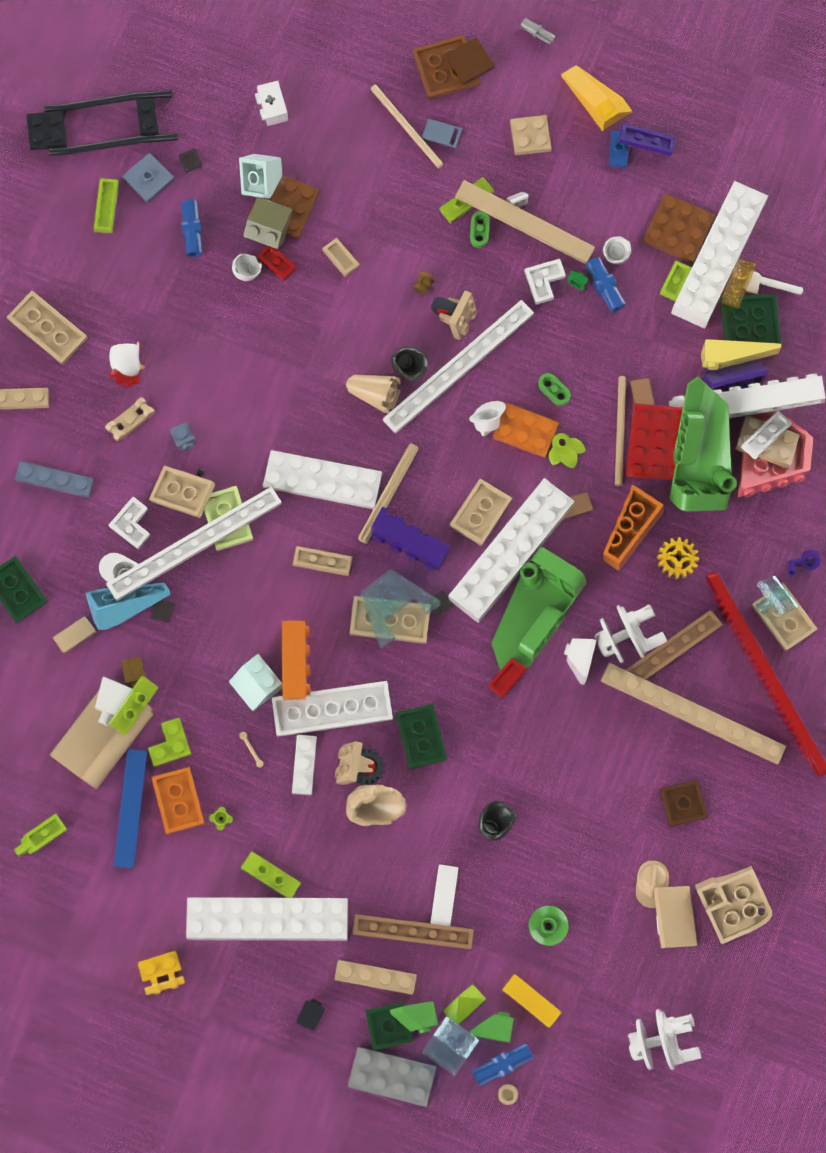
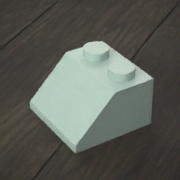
[239,154,282,199]
[229,654,282,711]

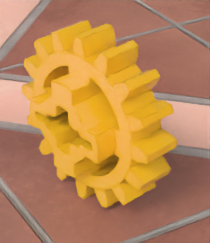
[657,537,699,579]

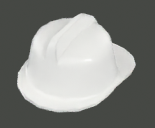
[469,401,506,436]
[99,553,138,582]

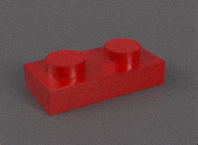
[257,245,297,282]

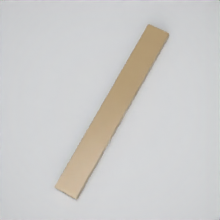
[455,180,595,264]

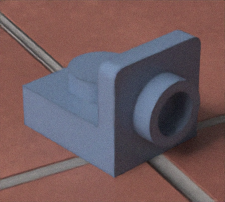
[170,422,197,452]

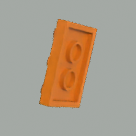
[493,403,559,458]
[152,767,205,835]

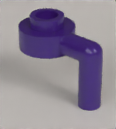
[788,550,820,576]

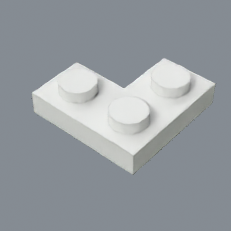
[524,259,566,305]
[109,497,151,550]

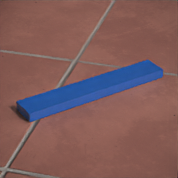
[114,749,148,869]

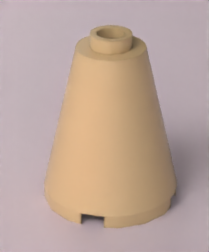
[346,375,401,414]

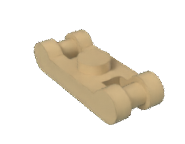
[105,397,155,442]

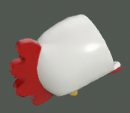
[109,342,145,388]

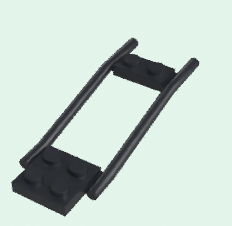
[26,90,178,156]

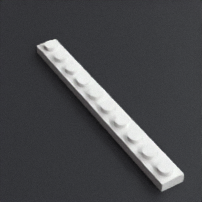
[383,300,534,434]
[106,486,282,601]

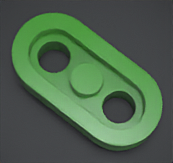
[470,211,490,248]
[538,373,571,406]

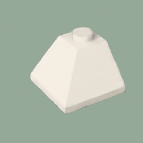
[564,638,596,685]

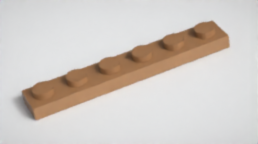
[626,610,722,680]
[353,914,474,950]

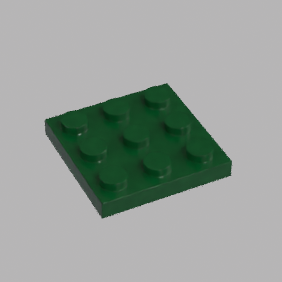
[719,294,782,347]

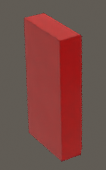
[487,657,528,699]

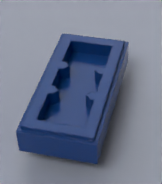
[608,130,629,168]

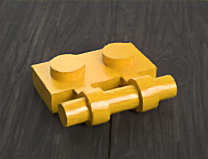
[137,950,185,995]

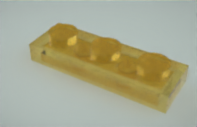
[721,259,756,308]

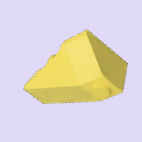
[701,339,781,370]

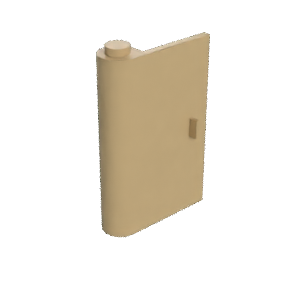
[50,691,154,790]

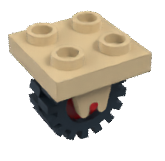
[335,741,385,785]

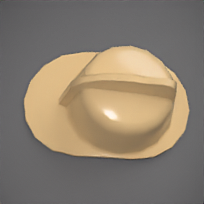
[636,860,669,908]

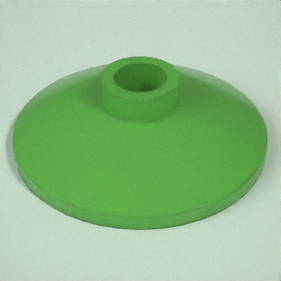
[529,906,569,946]

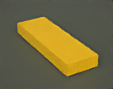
[502,974,562,1028]

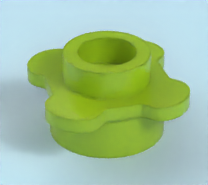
[209,807,233,831]

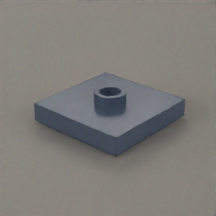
[122,153,175,203]

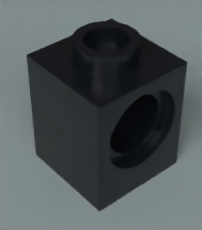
[296,999,325,1031]

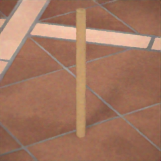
[371,85,444,169]
[615,376,626,486]

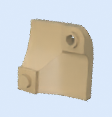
[695,866,772,944]

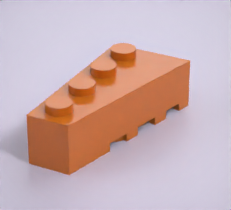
[603,484,664,571]
[282,621,311,701]

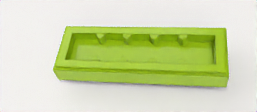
[439,177,494,224]
[93,178,119,233]
[108,676,159,736]
[241,851,301,898]

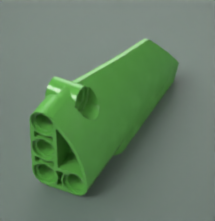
[669,376,737,511]
[492,547,587,683]

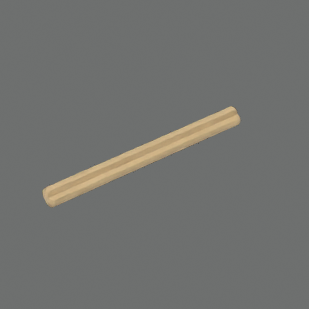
[358,443,418,544]

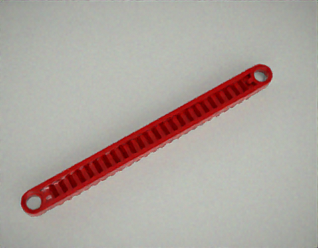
[705,571,826,778]

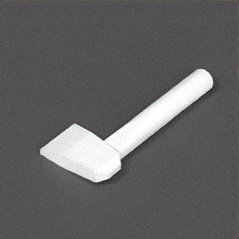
[743,272,803,295]

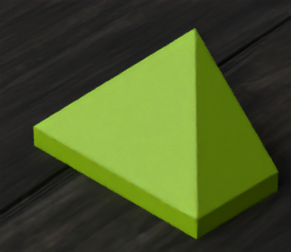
[443,984,486,1026]

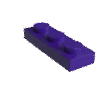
[618,123,675,156]

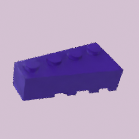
[371,506,450,571]

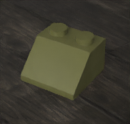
[243,197,293,249]

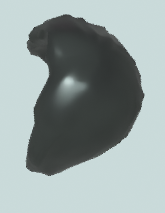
[391,346,428,382]
[478,800,516,841]

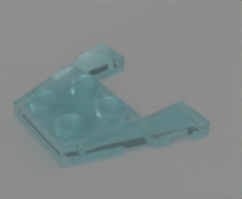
[361,569,441,649]

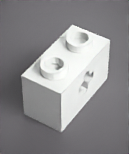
[255,81,288,126]

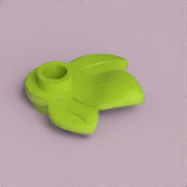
[549,433,586,469]

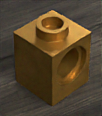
[121,657,146,688]

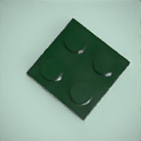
[365,1002,413,1051]

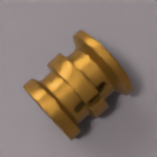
[412,271,436,296]

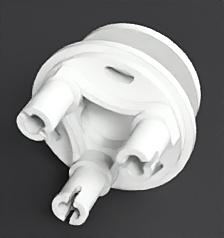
[595,604,667,663]
[628,1009,702,1070]

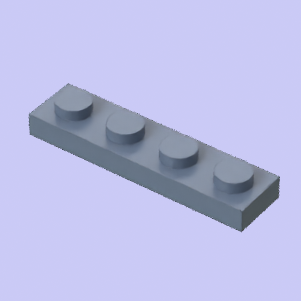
[15,461,94,498]

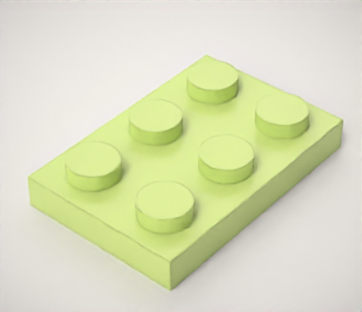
[204,486,253,551]

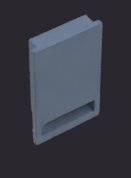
[422,119,462,148]

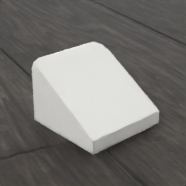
[506,192,528,208]

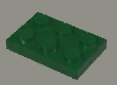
[0,555,49,624]
[395,704,447,770]

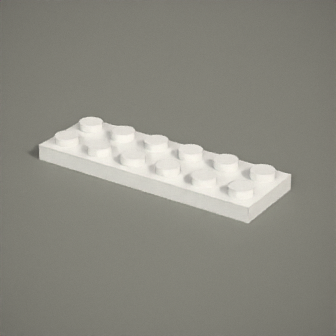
[263,450,382,509]
[272,681,393,737]

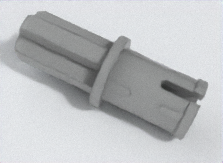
[520,18,555,44]

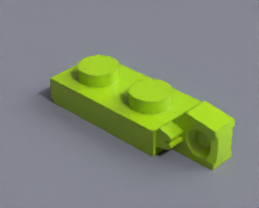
[14,814,68,857]

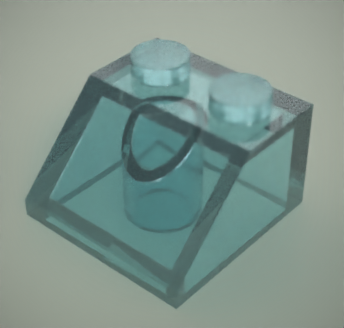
[421,1016,479,1076]

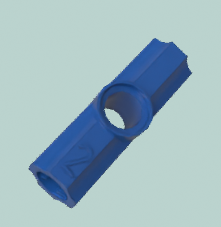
[181,199,202,257]
[585,257,626,313]
[472,1043,534,1087]

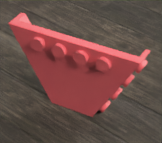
[738,410,813,497]

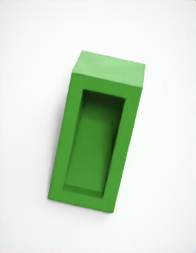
[390,1001,438,1034]
[469,1011,514,1043]

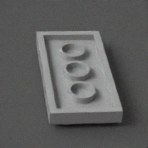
[348,1047,436,1107]

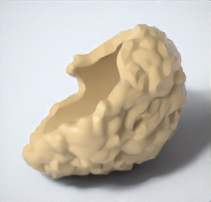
[346,784,407,827]

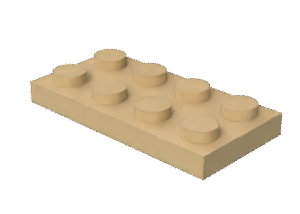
[7,291,88,365]
[350,596,431,644]

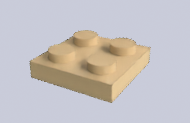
[510,115,551,155]

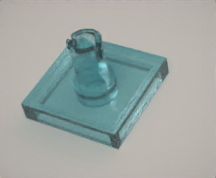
[756,576,798,616]

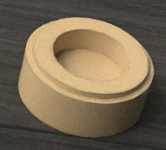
[498,1084,518,1105]

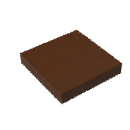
[445,37,495,85]
[659,780,708,827]

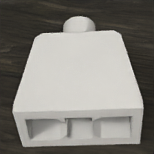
[95,677,132,727]

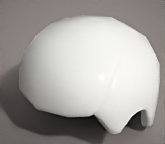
[603,236,631,264]
[232,254,262,282]

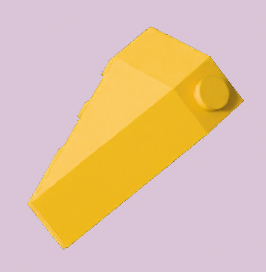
[561,65,632,131]

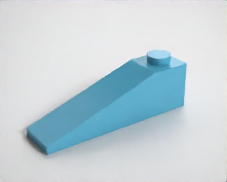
[86,583,170,630]

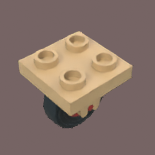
[431,291,477,340]

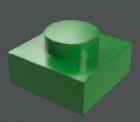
[567,271,588,292]

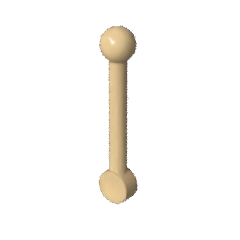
[240,732,264,768]

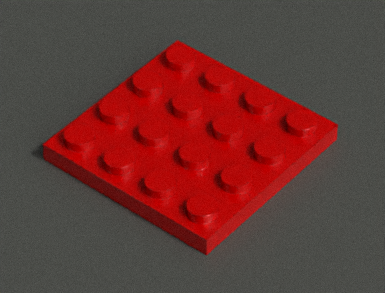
[625,403,683,480]

